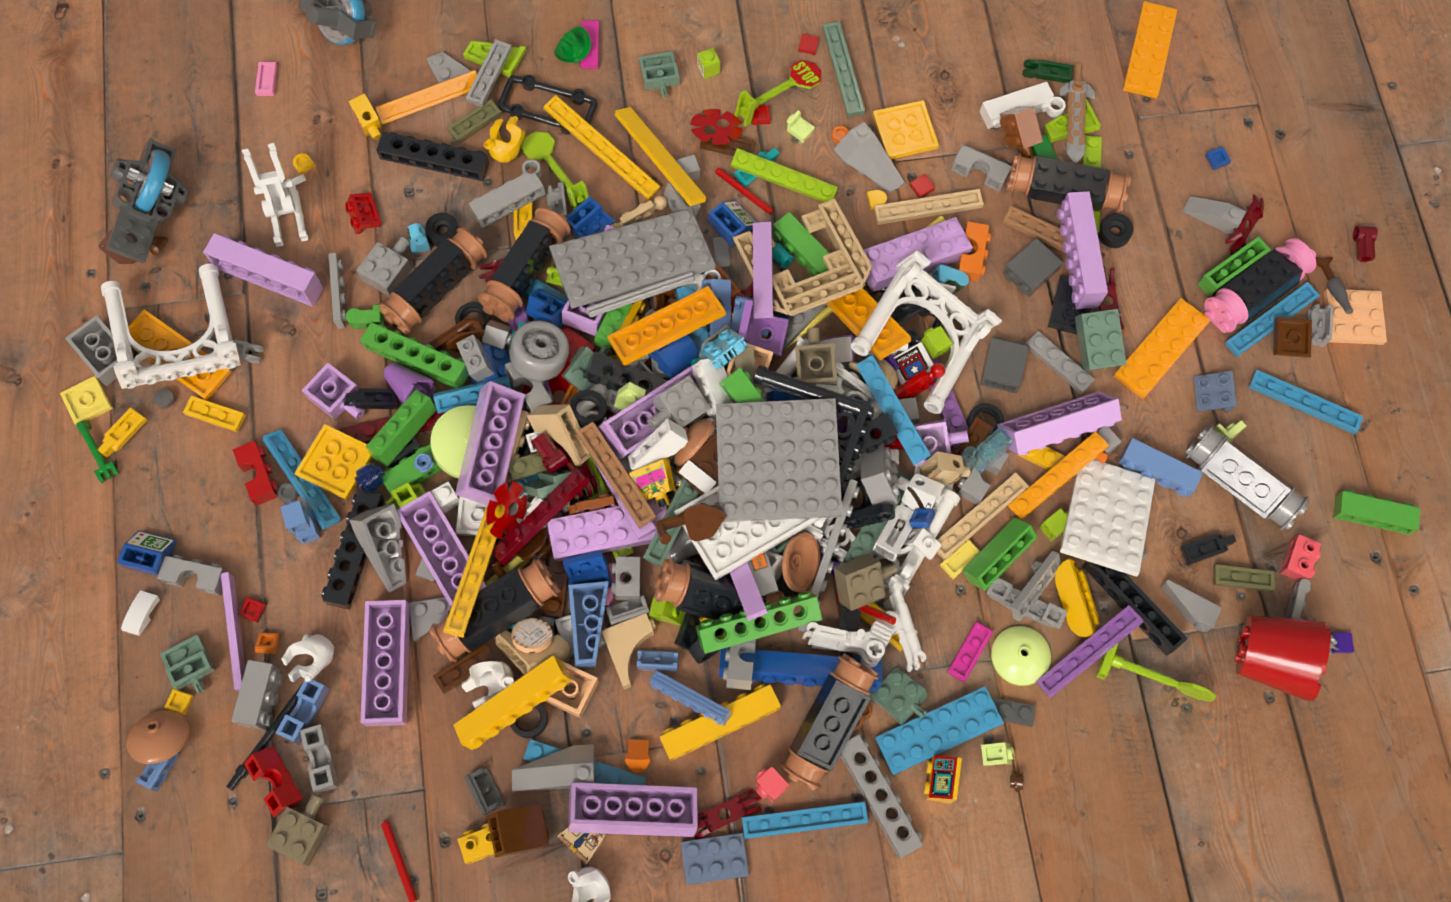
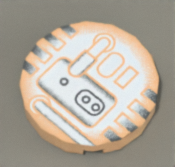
[512,618,553,653]

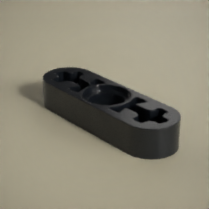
[844,503,895,529]

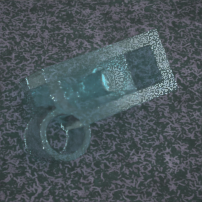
[961,428,1013,473]

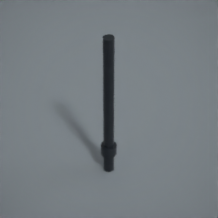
[226,682,303,791]

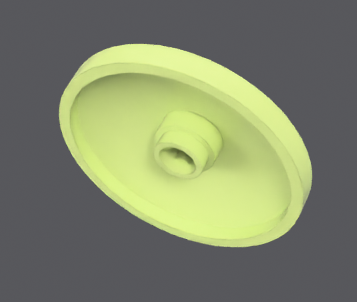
[430,405,476,479]

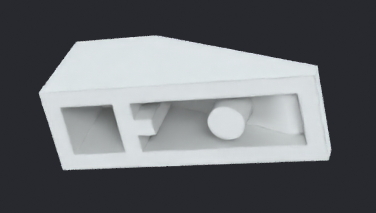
[628,418,688,471]

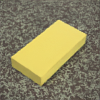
[940,540,980,580]

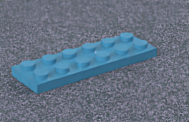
[875,686,1004,775]

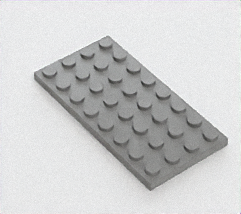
[549,208,715,309]

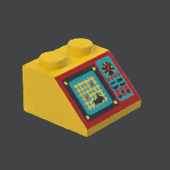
[923,756,962,804]

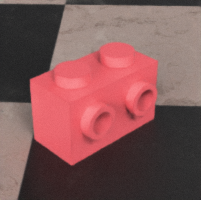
[1280,534,1321,581]
[755,766,789,803]

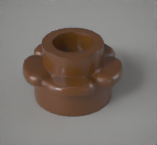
[1010,771,1023,792]

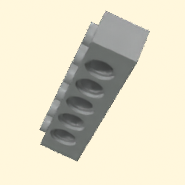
[840,735,923,859]

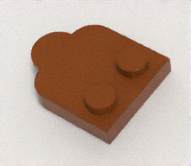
[567,494,618,515]

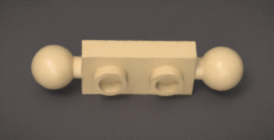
[611,196,667,228]

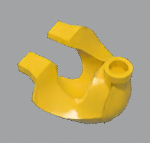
[483,116,526,163]

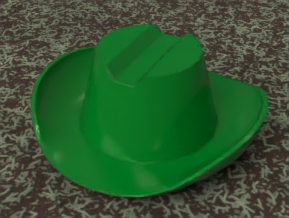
[554,26,591,63]

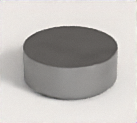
[154,388,175,408]
[277,483,299,503]

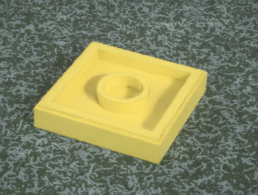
[60,376,113,425]

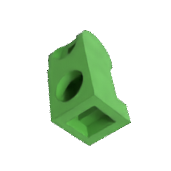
[346,304,384,329]

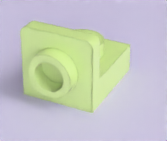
[787,110,815,143]
[614,382,646,410]
[1214,421,1246,440]
[981,742,1015,766]

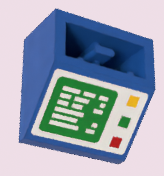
[708,200,757,247]
[117,531,177,576]

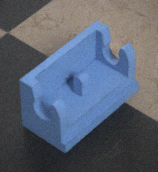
[637,650,678,672]
[135,753,180,792]

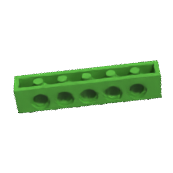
[359,322,469,388]
[696,591,822,654]

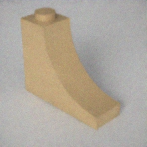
[527,404,591,465]
[601,613,656,690]
[496,630,571,675]

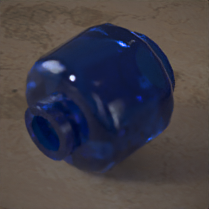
[354,463,385,492]

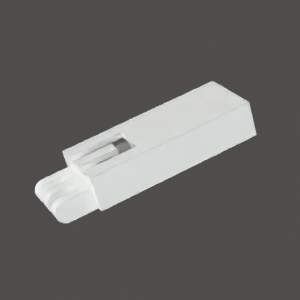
[872,502,914,562]

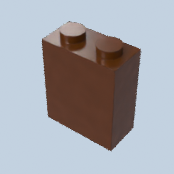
[487,803,549,858]

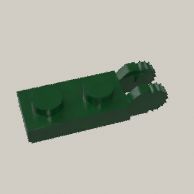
[1022,59,1073,84]

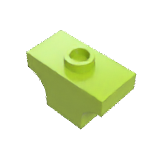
[386,482,426,510]
[649,597,686,626]

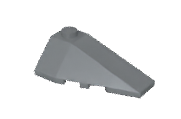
[834,122,905,194]
[349,503,406,592]
[512,744,595,791]

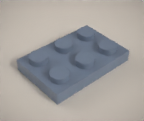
[681,833,749,885]

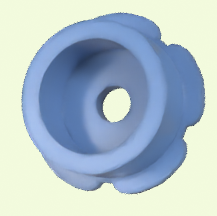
[414,454,434,472]

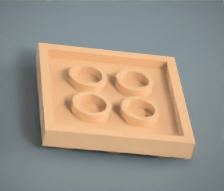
[1324,289,1387,345]

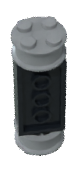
[1185,425,1309,530]

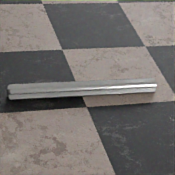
[587,271,695,317]

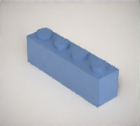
[1118,438,1203,497]

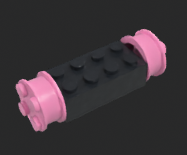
[1204,238,1316,333]

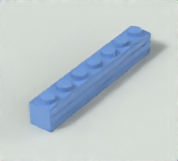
[649,670,731,726]

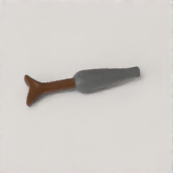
[1315,257,1353,314]

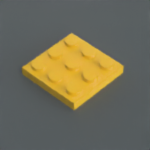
[872,100,939,160]
[294,424,372,500]

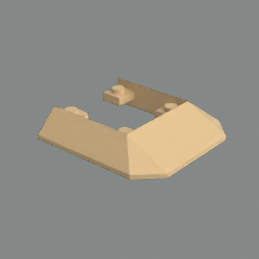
[733,199,872,316]

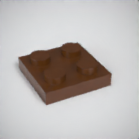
[1273,317,1312,358]

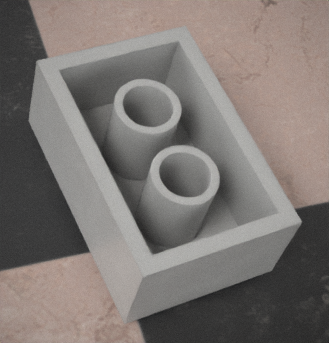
[65,315,134,386]
[861,443,900,506]
[231,660,284,731]

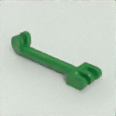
[76,421,119,483]

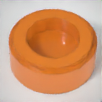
[832,126,849,144]

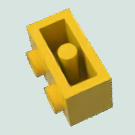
[457,823,494,865]

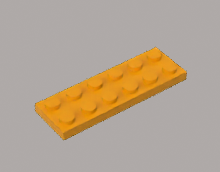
[1123,1,1178,99]
[607,286,726,366]
[825,289,911,360]
[1113,298,1210,399]
[129,309,232,401]

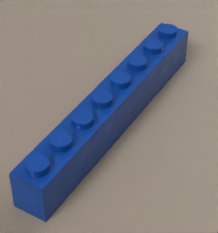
[719,647,882,692]

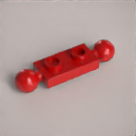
[894,363,946,399]

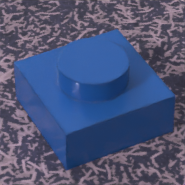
[1205,147,1231,170]
[909,508,935,528]

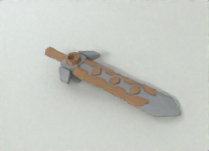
[1059,64,1095,163]

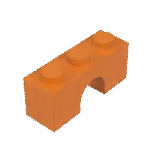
[958,221,991,282]

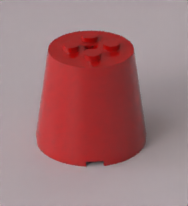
[1234,615,1331,702]

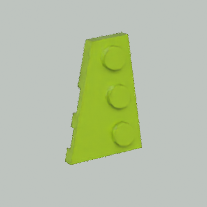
[463,41,527,77]
[1044,99,1101,143]

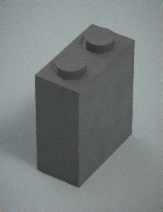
[1003,238,1063,297]
[980,337,1029,393]

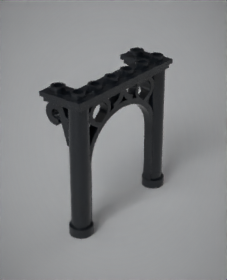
[754,365,875,501]

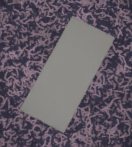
[713,237,730,267]

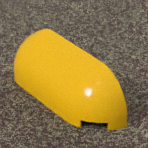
[1055,559,1099,637]

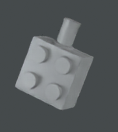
[356,237,412,297]
[647,376,711,430]

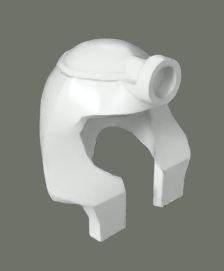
[281,634,334,682]
[462,661,514,709]
[568,866,611,902]

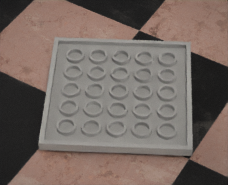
[716,398,842,522]

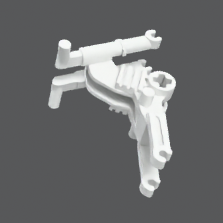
[242,143,309,247]
[802,582,926,672]

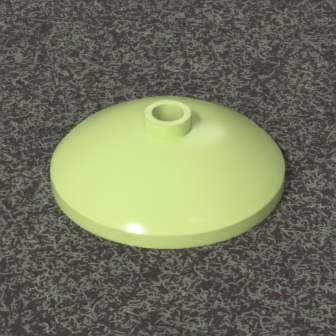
[991,626,1051,686]

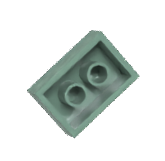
[1075,309,1127,371]

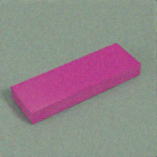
[580,21,599,69]
[947,621,993,683]

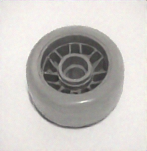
[510,321,569,381]

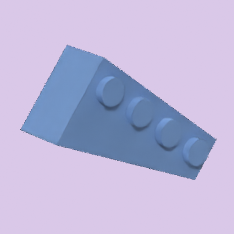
[568,581,609,669]

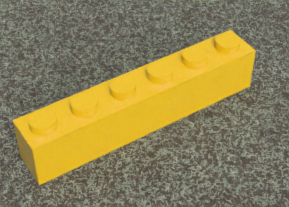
[453,655,572,750]
[660,684,781,762]

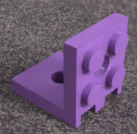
[738,300,789,357]

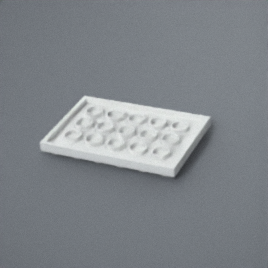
[1060,460,1155,577]
[674,486,820,580]

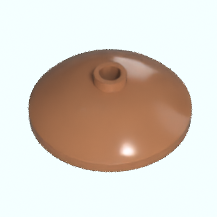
[673,418,716,466]
[782,532,820,592]
[126,710,190,764]

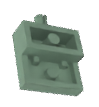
[638,51,680,98]
[562,346,610,391]
[522,469,571,498]
[160,634,216,694]
[869,667,928,725]

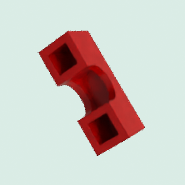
[232,441,279,506]
[244,746,303,817]

